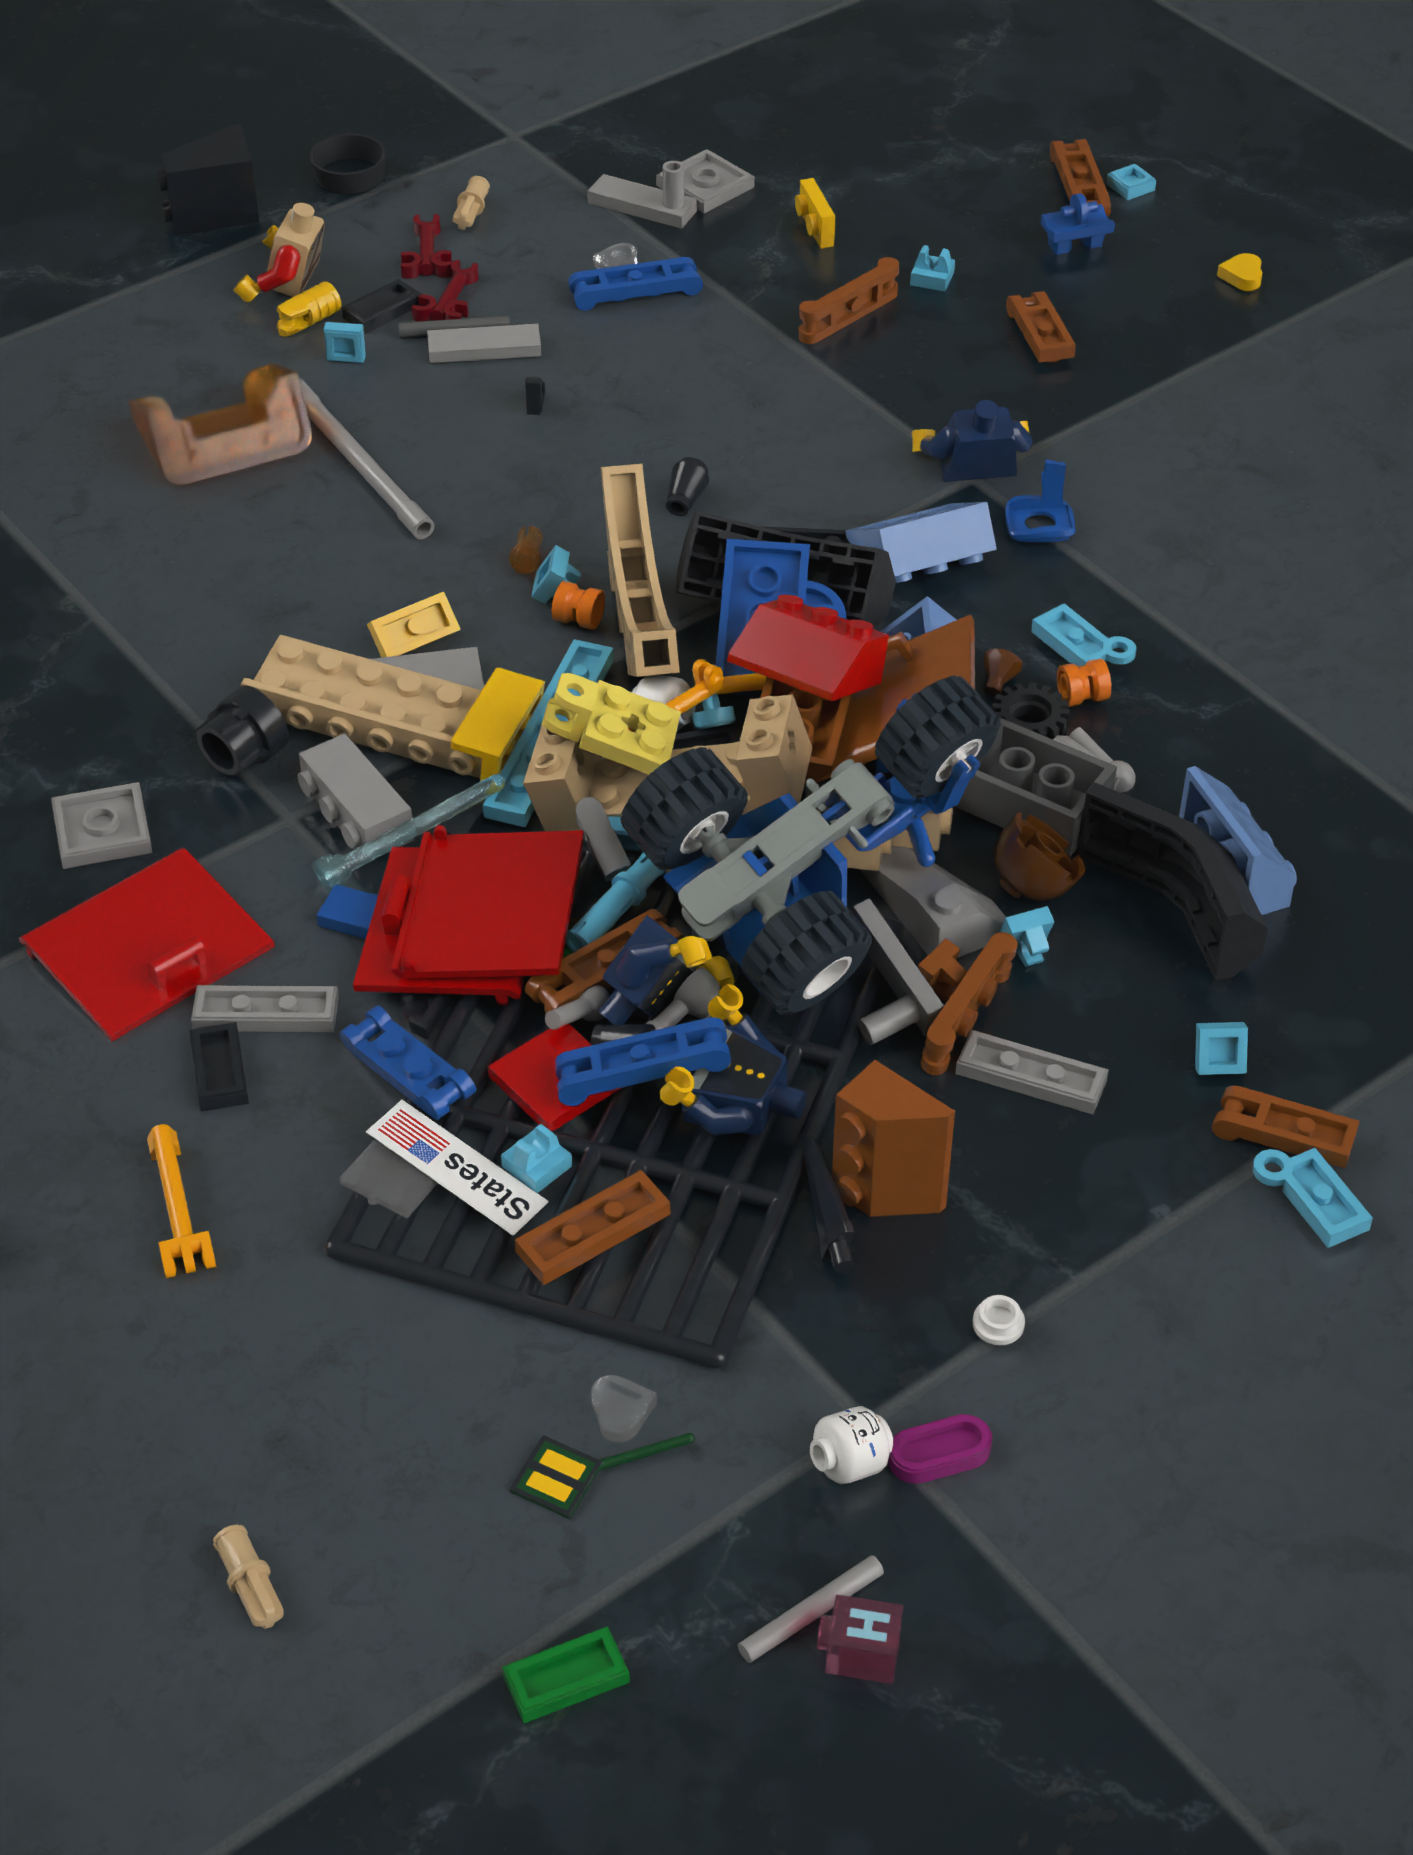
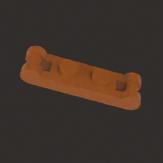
[1050,139,1111,217]
[798,257,899,344]
[525,909,686,1013]
[920,932,1018,1075]

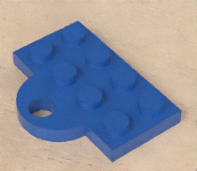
[716,539,846,697]

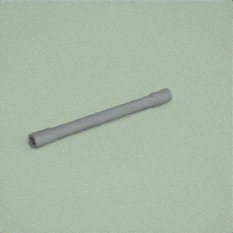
[285,378,434,539]

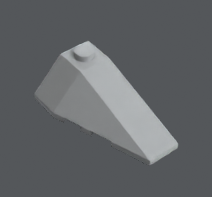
[859,846,1006,958]

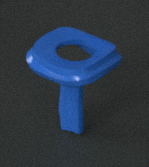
[1005,459,1076,542]

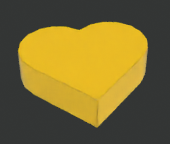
[1217,253,1263,291]

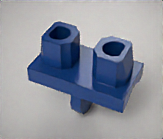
[1041,193,1115,255]

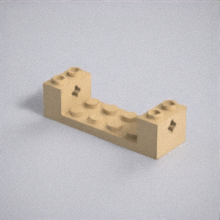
[523,694,812,831]

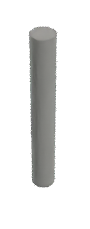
[738,1555,884,1663]

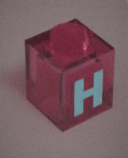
[817,1594,903,1684]

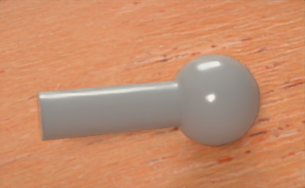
[1069,727,1135,793]
[545,985,610,1029]

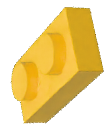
[795,178,835,248]
[367,592,461,658]

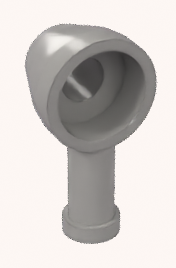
[646,967,726,1030]

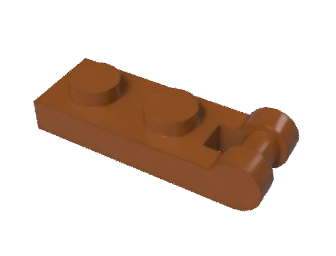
[1006,291,1076,363]
[1212,1086,1360,1169]

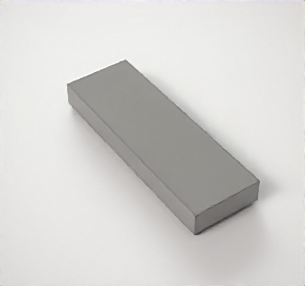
[427,324,541,363]
[191,985,339,1032]
[955,1030,1108,1115]

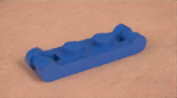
[568,257,703,311]
[339,1005,476,1120]
[555,1017,731,1106]

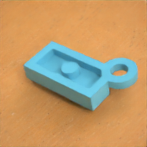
[1031,604,1136,666]
[1253,1148,1373,1248]

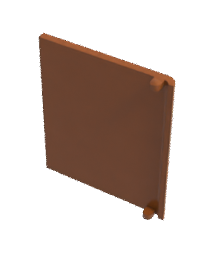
[815,614,975,783]

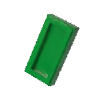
[502,1626,630,1724]

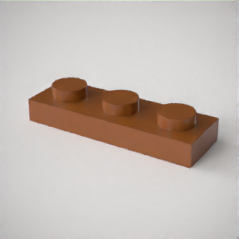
[515,1170,670,1285]

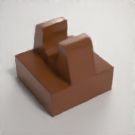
[917,938,967,1002]

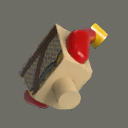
[233,203,325,303]

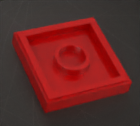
[488,1024,621,1132]

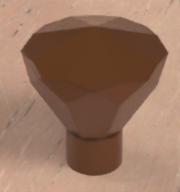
[983,648,1023,697]

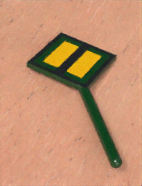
[509,1433,695,1519]

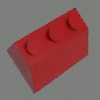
[727,595,889,701]

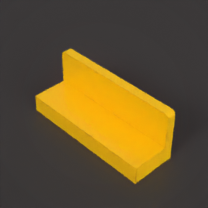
[451,668,545,789]

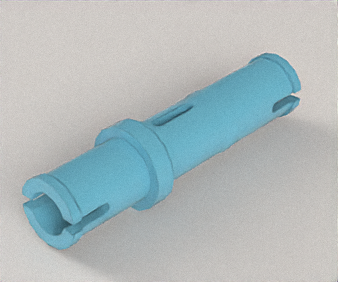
[566,852,666,952]

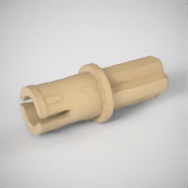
[453,176,490,230]
[213,1524,284,1629]

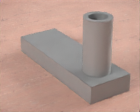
[587,161,697,229]
[853,898,944,1045]

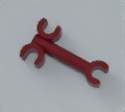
[401,214,452,279]
[412,259,479,322]

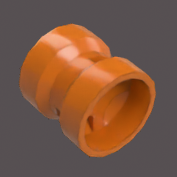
[552,581,605,630]
[1057,658,1112,707]

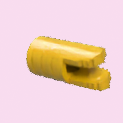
[276,281,341,337]

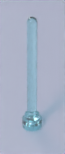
[312,774,506,894]

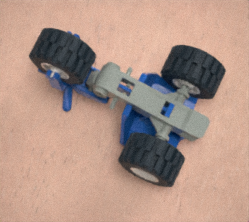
[620,675,1002,1015]

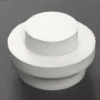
[973,1295,1025,1345]

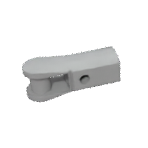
[576,797,631,882]

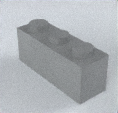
[297,733,414,862]

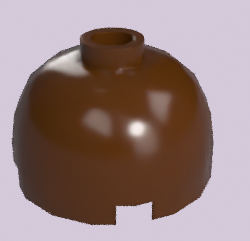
[993,812,1086,901]

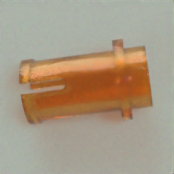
[509,526,543,574]

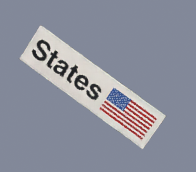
[366,1100,549,1236]

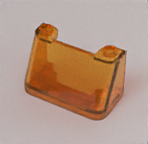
[128,363,312,485]

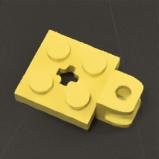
[542,673,681,775]

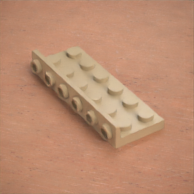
[240,635,482,778]

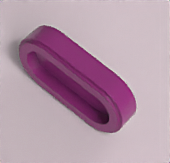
[888,1414,992,1484]

